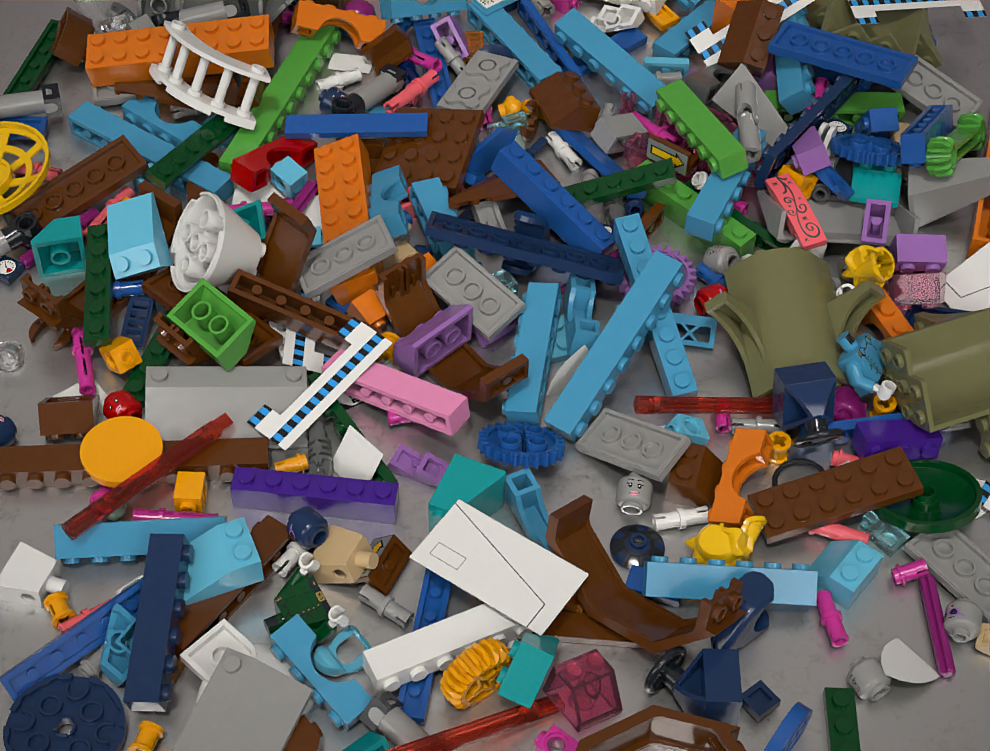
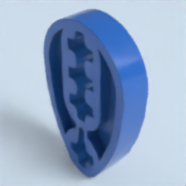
[764,702,813,751]

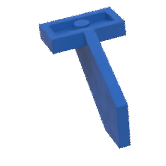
[463,127,517,185]

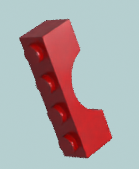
[230,136,318,193]

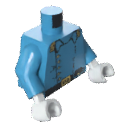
[836,331,897,401]

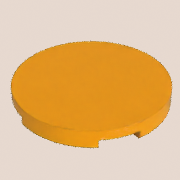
[80,416,164,488]

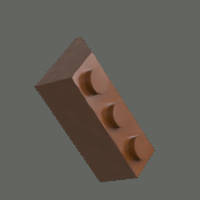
[717,0,785,78]
[529,71,601,132]

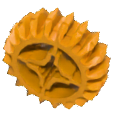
[440,637,512,710]

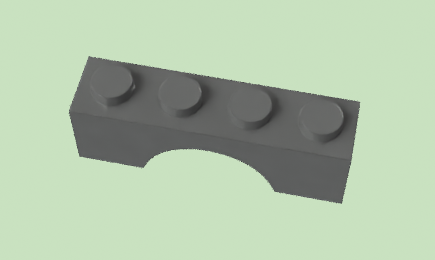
[682,63,735,106]

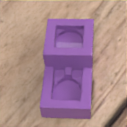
[387,443,449,486]

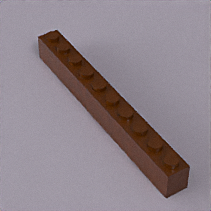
[0,437,270,490]

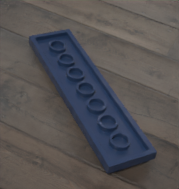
[753,73,862,190]
[424,211,624,286]

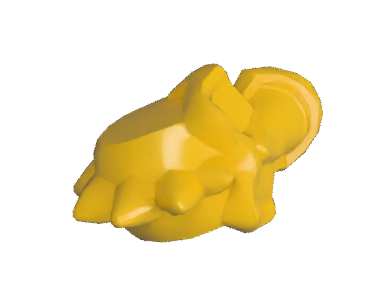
[842,245,895,288]
[685,516,767,566]

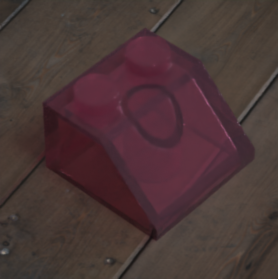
[888,272,946,310]
[542,649,623,733]

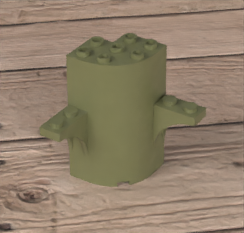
[806,0,943,68]
[704,247,885,407]
[880,308,990,461]

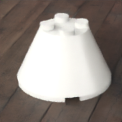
[170,191,266,293]

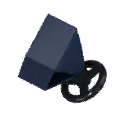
[772,361,846,448]
[644,645,743,726]

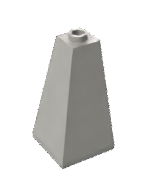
[711,63,788,147]
[908,157,990,227]

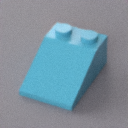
[107,192,173,280]
[183,517,264,606]

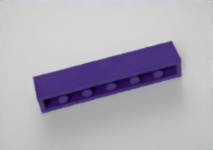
[230,466,399,525]

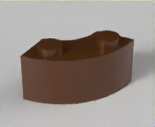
[50,7,95,67]

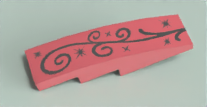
[765,173,827,251]

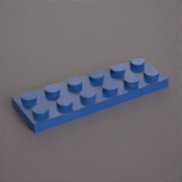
[768,20,918,90]

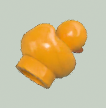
[498,95,532,123]

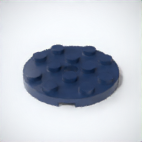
[3,673,127,751]

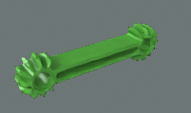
[925,112,986,177]

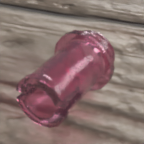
[617,92,635,115]

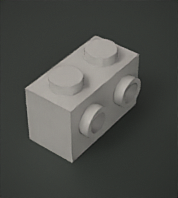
[590,113,648,154]

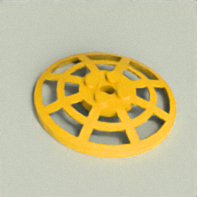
[0,121,51,215]

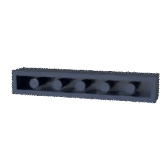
[123,533,194,712]

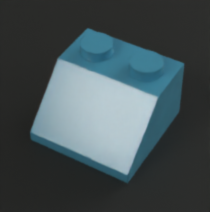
[809,540,884,610]

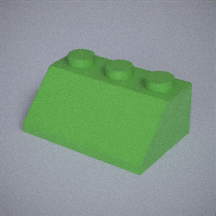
[166,278,256,372]

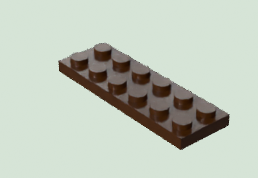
[2,134,149,247]
[141,264,283,366]
[747,446,924,544]

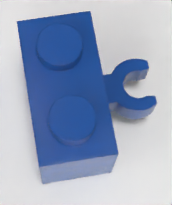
[854,107,899,139]

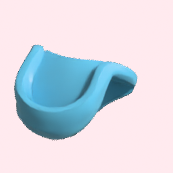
[312,625,372,676]

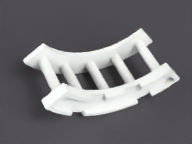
[149,20,271,130]

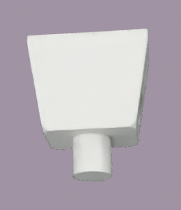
[0,542,70,607]

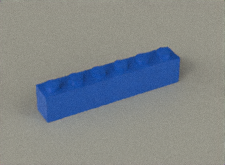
[900,105,953,167]
[490,141,616,255]

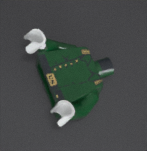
[263,552,349,643]

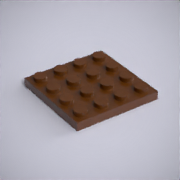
[374,107,486,194]

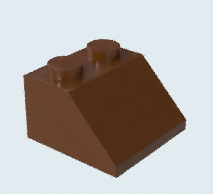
[38,394,99,440]
[665,443,723,511]

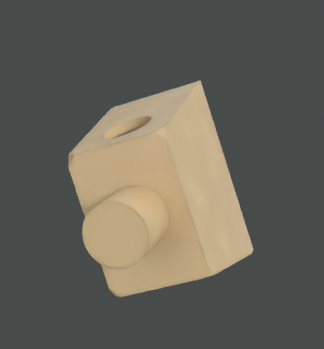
[309,525,379,584]

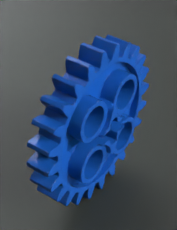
[830,133,902,167]
[477,420,565,469]

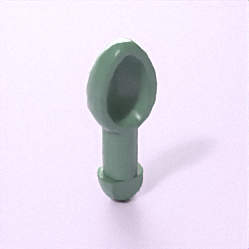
[104,498,129,521]

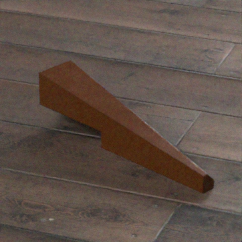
[114,75,238,114]
[448,160,560,209]

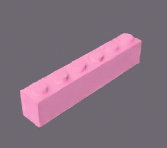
[321,349,470,436]

